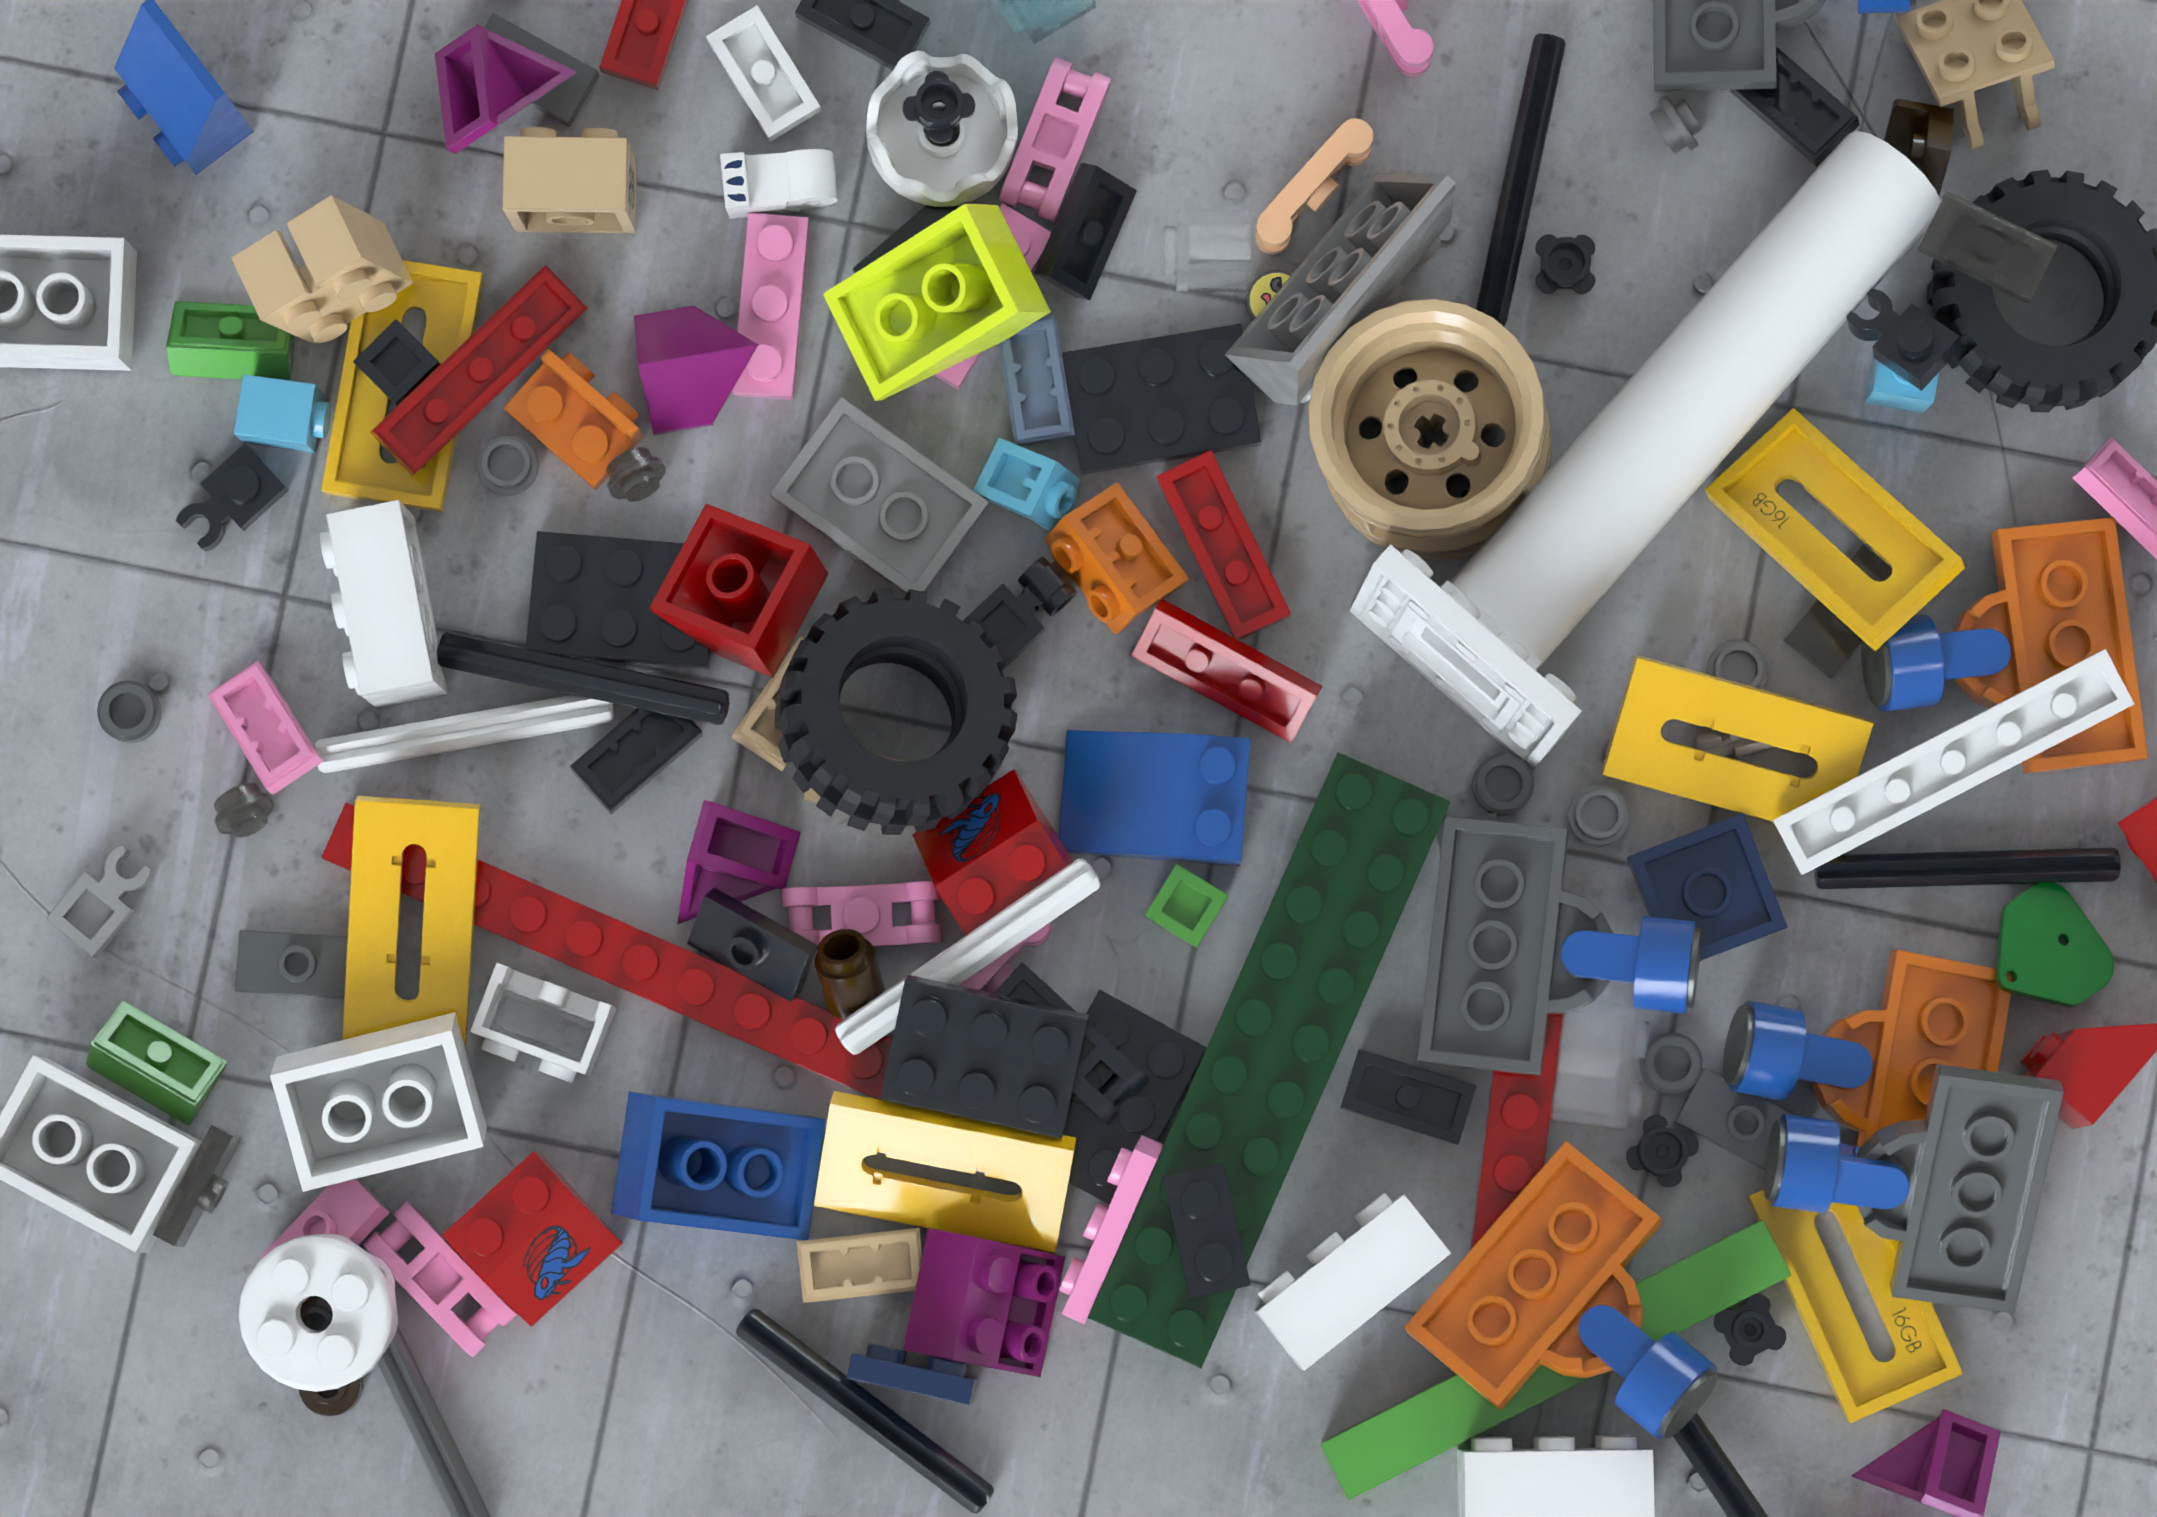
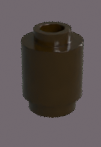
[814,929,886,1019]

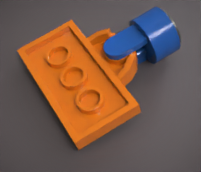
[1861,517,2148,774]
[1723,949,2013,1147]
[1404,1141,1718,1439]

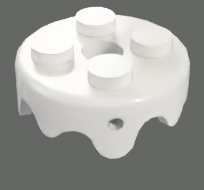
[866,51,1018,207]
[238,1234,398,1392]

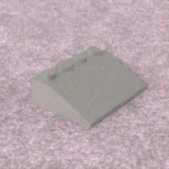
[1225,172,1456,406]

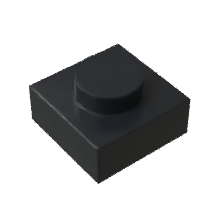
[353,319,441,406]

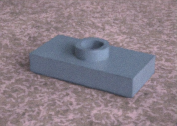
[999,316,1075,446]

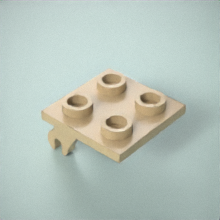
[1896,0,2055,150]

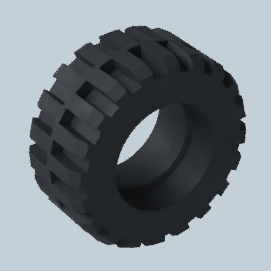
[1927,170,2157,413]
[775,588,1018,835]

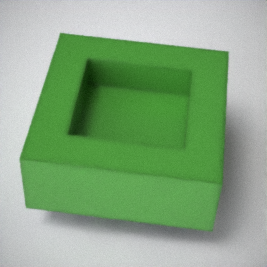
[1144,863,1229,949]

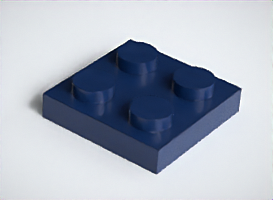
[1626,813,1788,961]
[847,1343,978,1405]

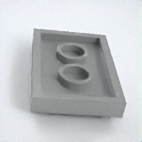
[770,396,989,594]

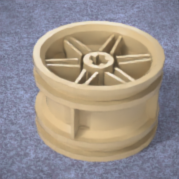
[1308,299,1552,561]

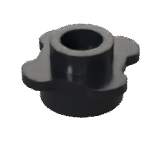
[902,71,975,143]
[1535,234,1595,295]
[1626,1115,1699,1187]
[1713,1293,1786,1366]

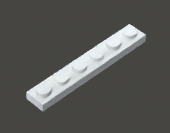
[1773,649,2134,875]

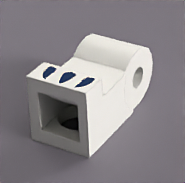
[720,149,838,219]

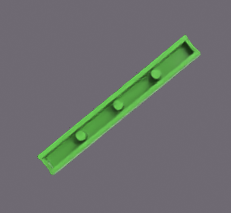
[1320,1220,1791,1500]

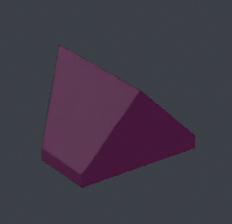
[434,24,577,154]
[634,306,759,435]
[677,800,801,925]
[1851,1409,2001,1517]

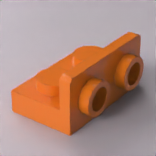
[503,349,644,491]
[1045,482,1189,635]

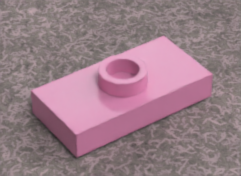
[2073,437,2157,559]
[207,661,323,795]
[260,1178,390,1302]

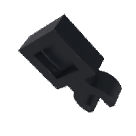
[1846,288,1961,391]
[176,443,289,552]

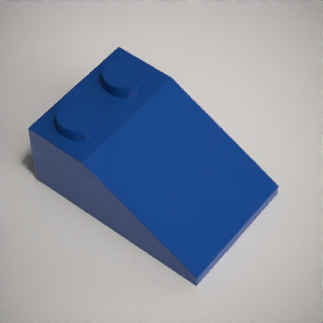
[114,0,254,175]
[1059,730,1251,867]
[611,1091,826,1240]

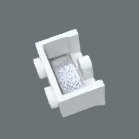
[470,963,617,1083]

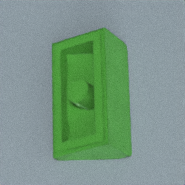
[166,301,294,380]
[86,1001,227,1125]

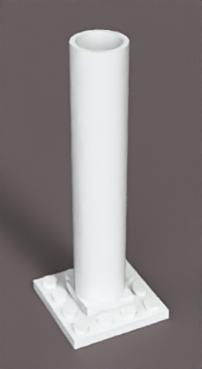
[1349,131,1942,771]

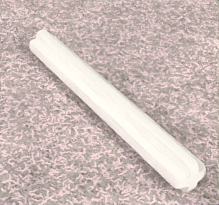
[314,695,615,773]
[835,858,1101,1055]

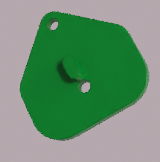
[1995,882,2114,1007]

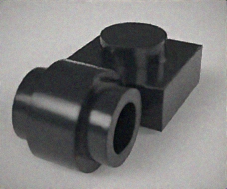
[963,556,1077,670]

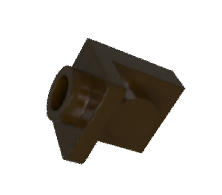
[1883,99,1954,196]

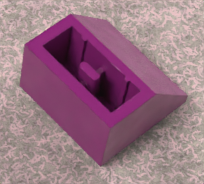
[903,1228,1065,1377]

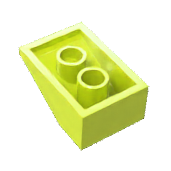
[823,204,1051,401]

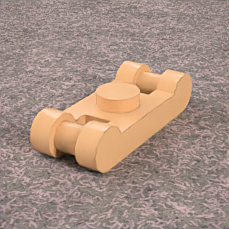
[1255,118,1374,255]

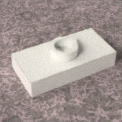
[706,5,821,142]

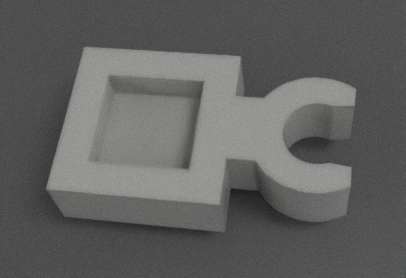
[46,845,155,959]

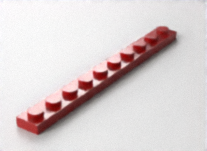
[321,802,892,1100]

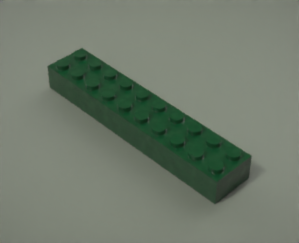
[1088,752,1451,1369]

